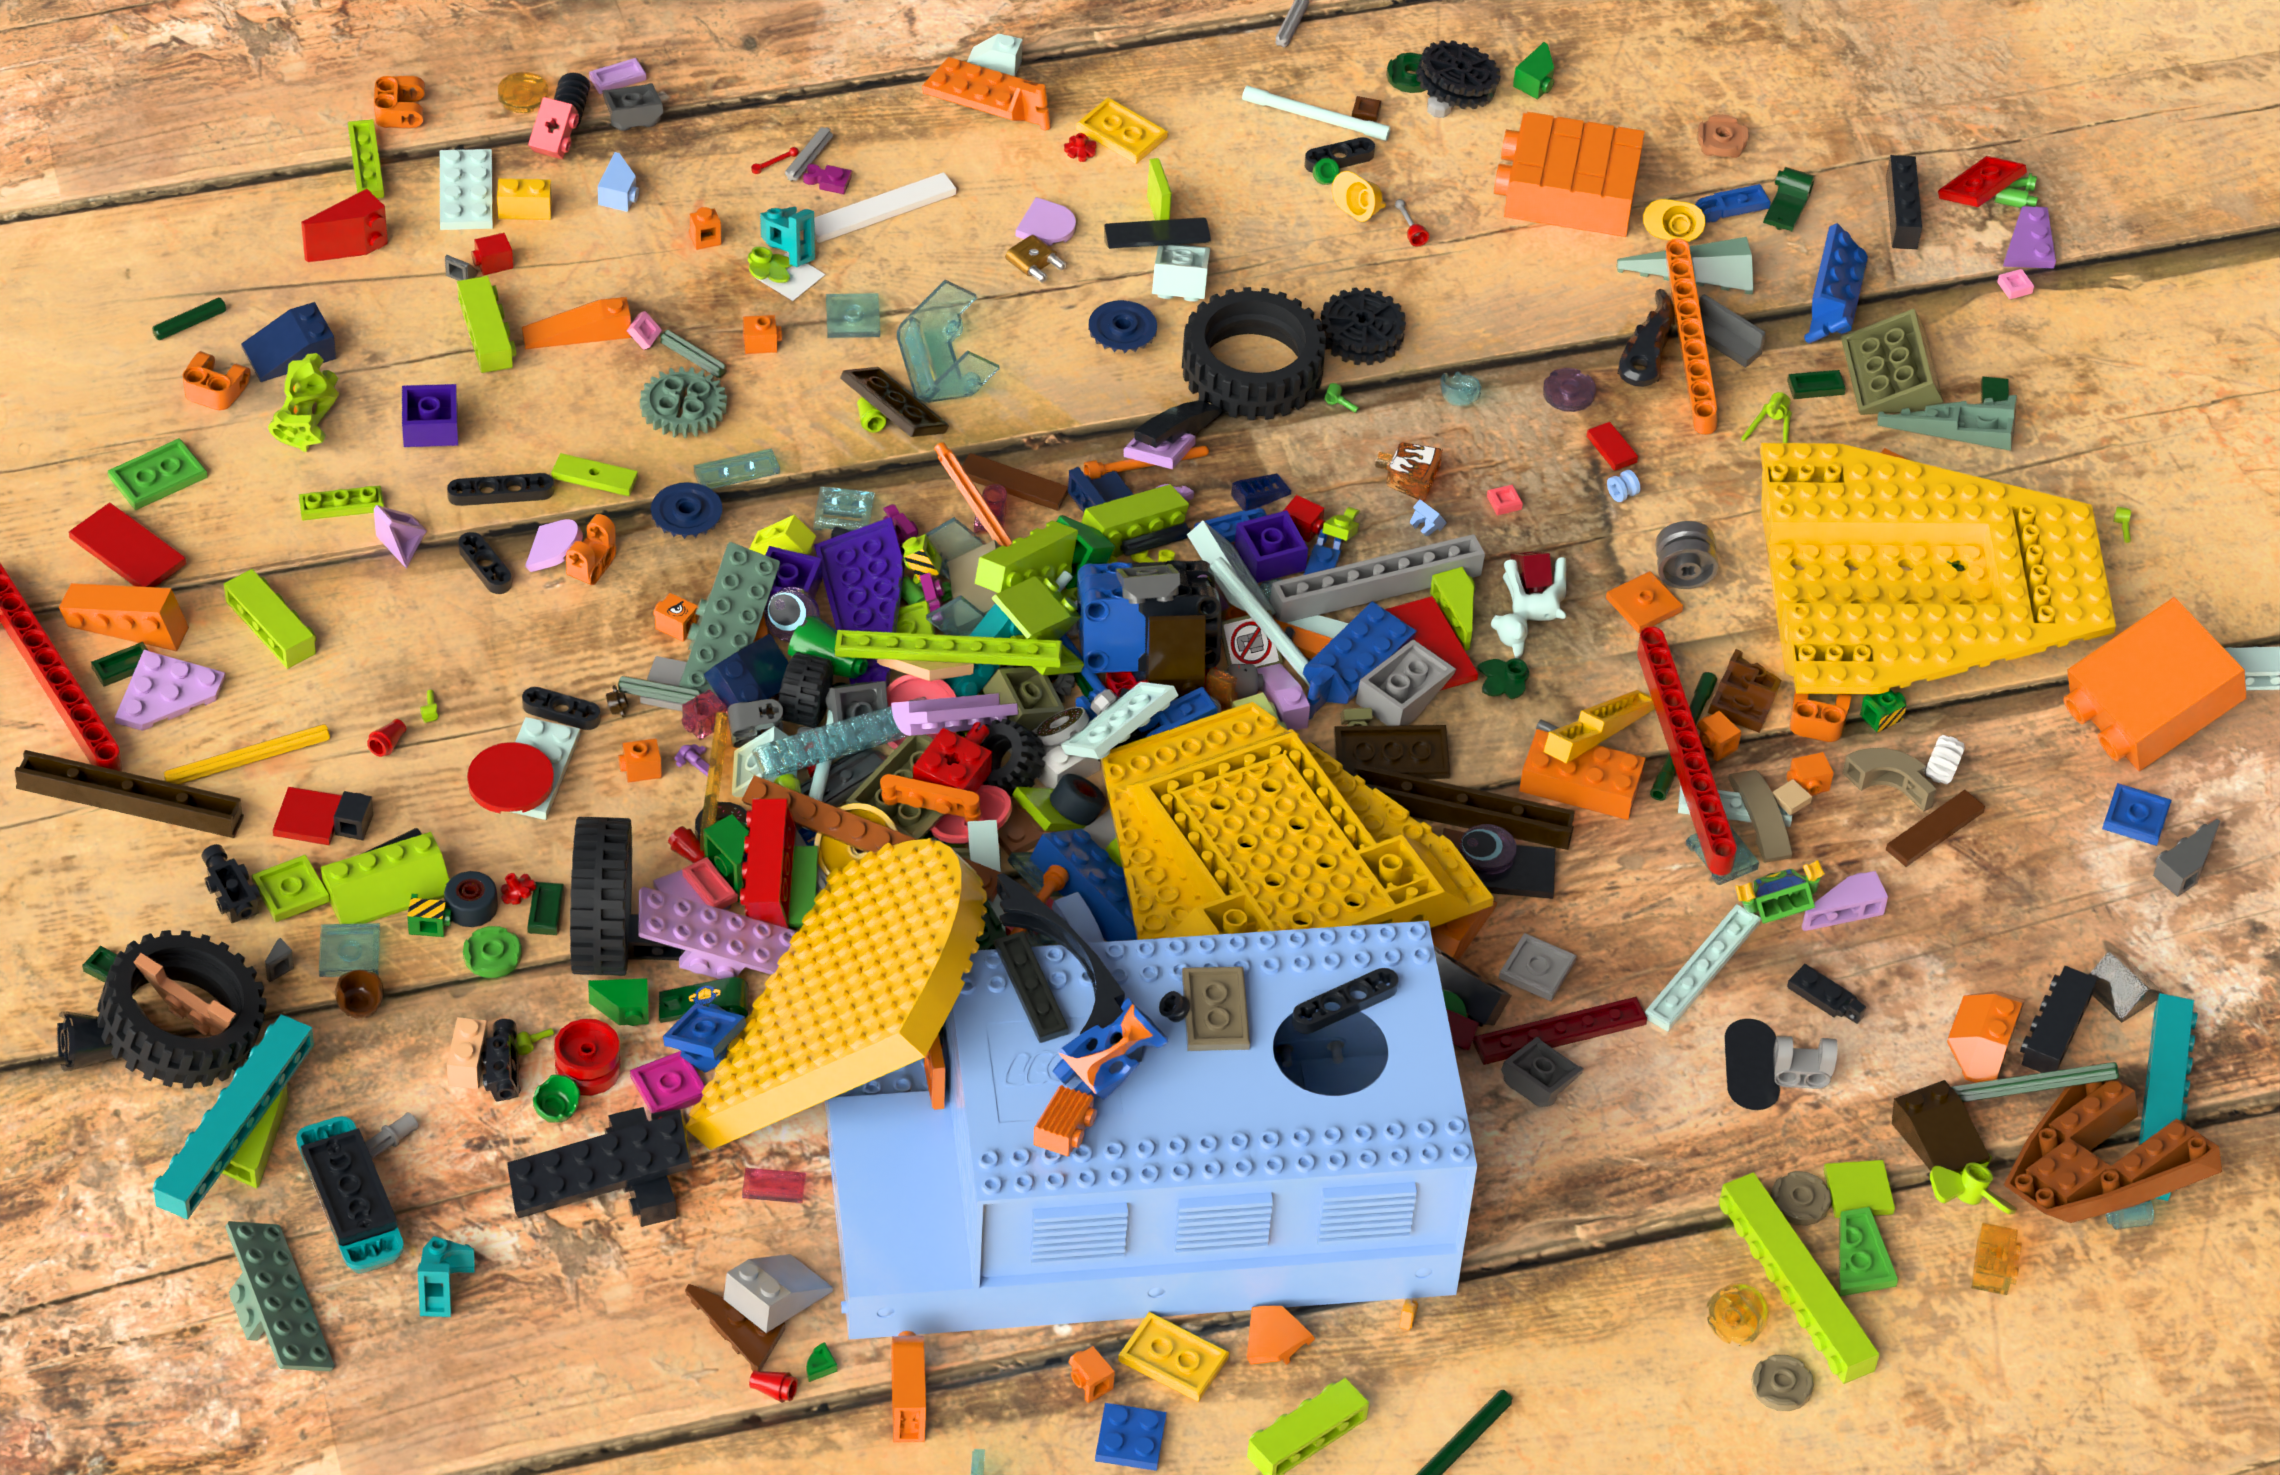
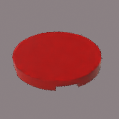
[467,742,554,814]

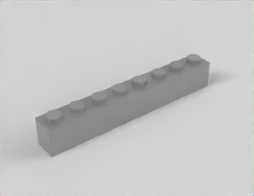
[1270,534,1485,623]

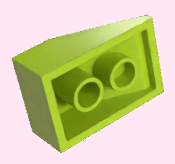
[992,576,1081,640]

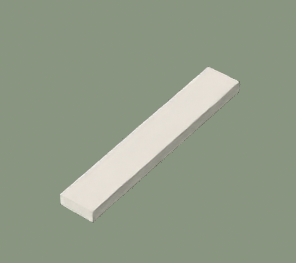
[814,172,956,243]

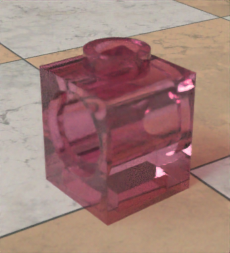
[681,689,727,740]

